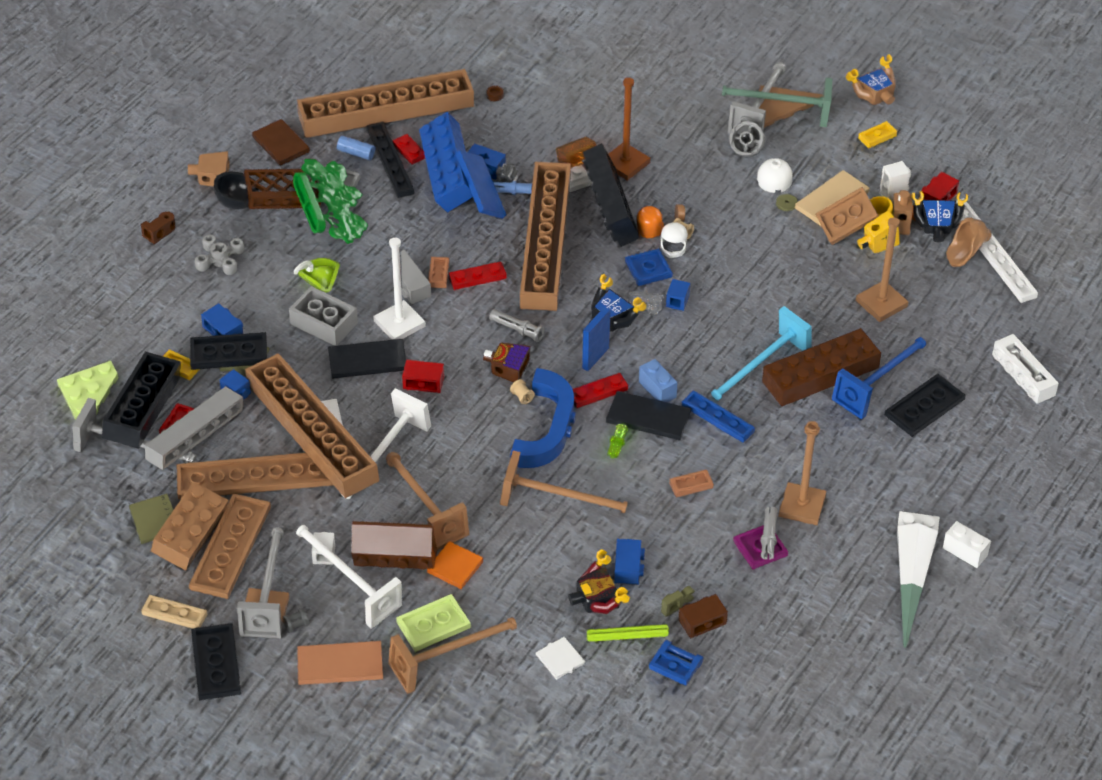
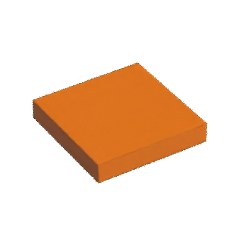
[427,541,483,590]

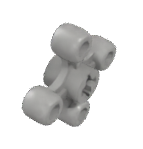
[195,235,244,275]

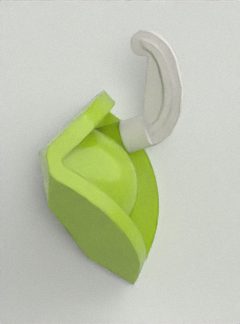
[294,258,340,293]

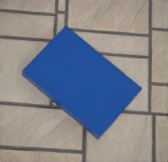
[582,307,610,371]

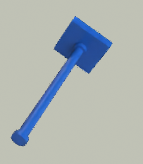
[832,337,926,420]

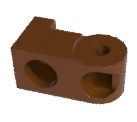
[141,211,176,244]

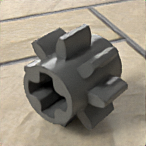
[496,164,518,182]

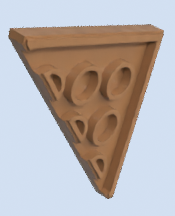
[759,85,822,128]

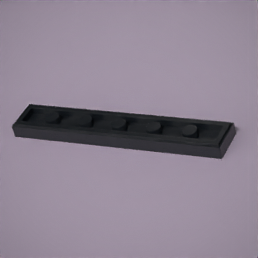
[367,122,415,198]

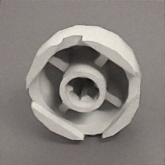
[757,158,792,193]

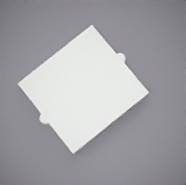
[536,637,585,680]

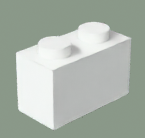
[879,161,911,201]
[943,521,991,568]

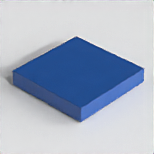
[625,249,673,286]

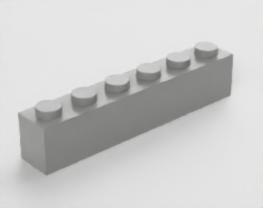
[145,386,243,470]

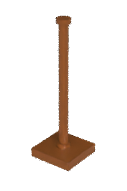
[609,78,650,181]

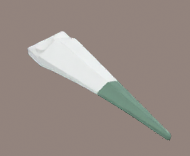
[897,511,939,648]

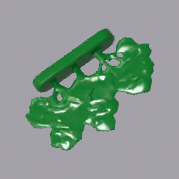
[293,159,368,244]

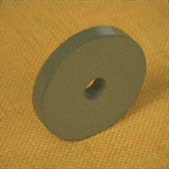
[776,194,798,211]

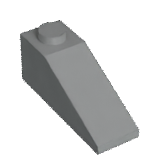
[401,250,431,305]

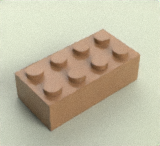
[151,481,228,570]

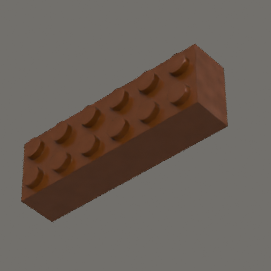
[762,328,881,407]

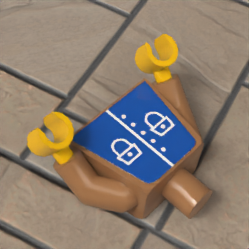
[846,54,896,105]

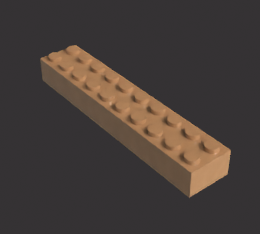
[297,69,474,138]
[520,162,571,311]
[245,353,379,498]

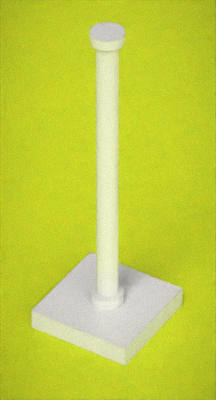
[373,238,426,340]
[341,388,431,499]
[296,525,402,629]

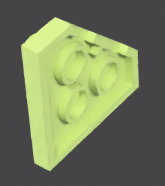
[57,361,118,420]

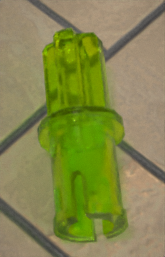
[607,424,628,459]

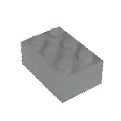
[289,286,358,346]

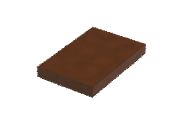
[252,119,310,166]

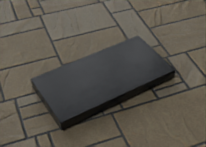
[190,332,267,370]
[328,338,406,379]
[884,373,966,437]
[606,391,691,440]
[191,623,241,701]

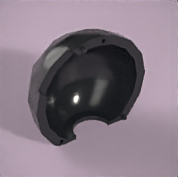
[214,171,259,210]

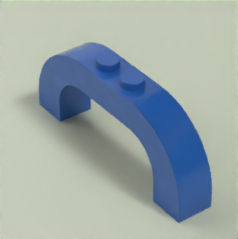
[510,368,576,468]

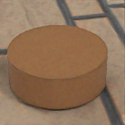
[675,204,685,222]

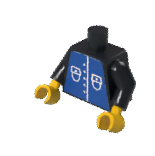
[911,192,968,242]
[590,274,646,332]

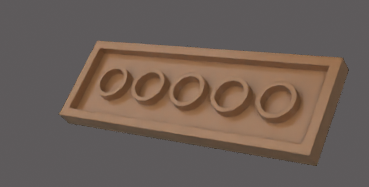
[189,493,271,599]

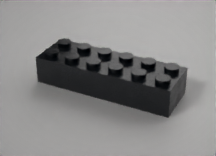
[583,143,640,247]
[102,351,181,449]

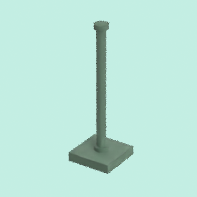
[722,78,833,127]

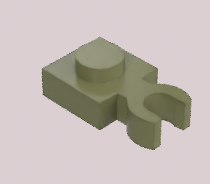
[661,586,695,617]

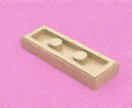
[141,595,207,628]

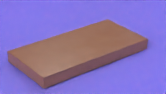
[297,641,383,685]

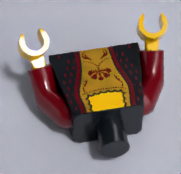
[568,549,630,614]

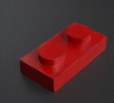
[392,134,425,165]

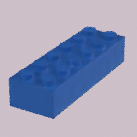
[419,111,473,213]

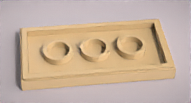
[795,170,870,226]

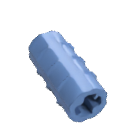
[337,135,375,161]

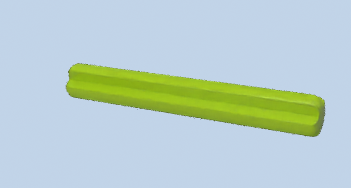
[587,624,669,642]

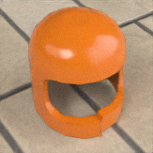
[637,206,664,238]

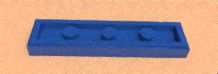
[681,390,755,443]

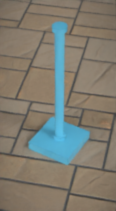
[711,306,812,401]

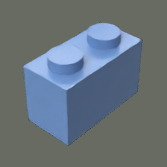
[639,359,677,402]

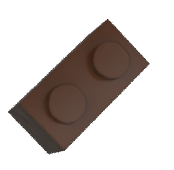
[679,594,728,639]

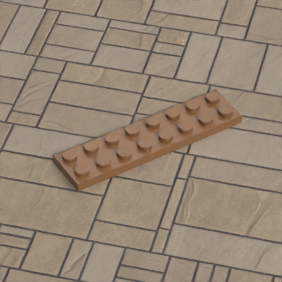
[177,453,333,499]

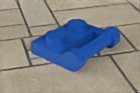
[649,640,704,686]

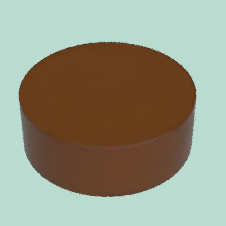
[486,86,504,102]

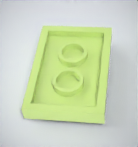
[396,594,471,652]

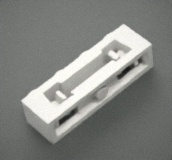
[992,334,1059,404]

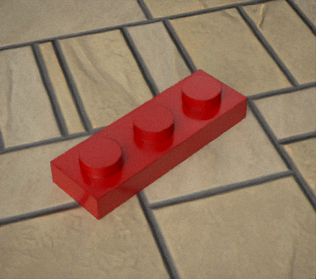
[448,261,507,290]
[573,373,628,408]

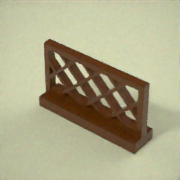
[244,169,321,209]

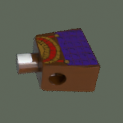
[483,342,530,383]

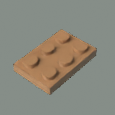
[815,187,879,245]

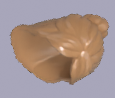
[946,217,992,267]

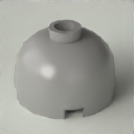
[729,121,765,157]

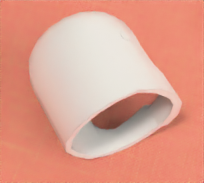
[660,222,687,258]

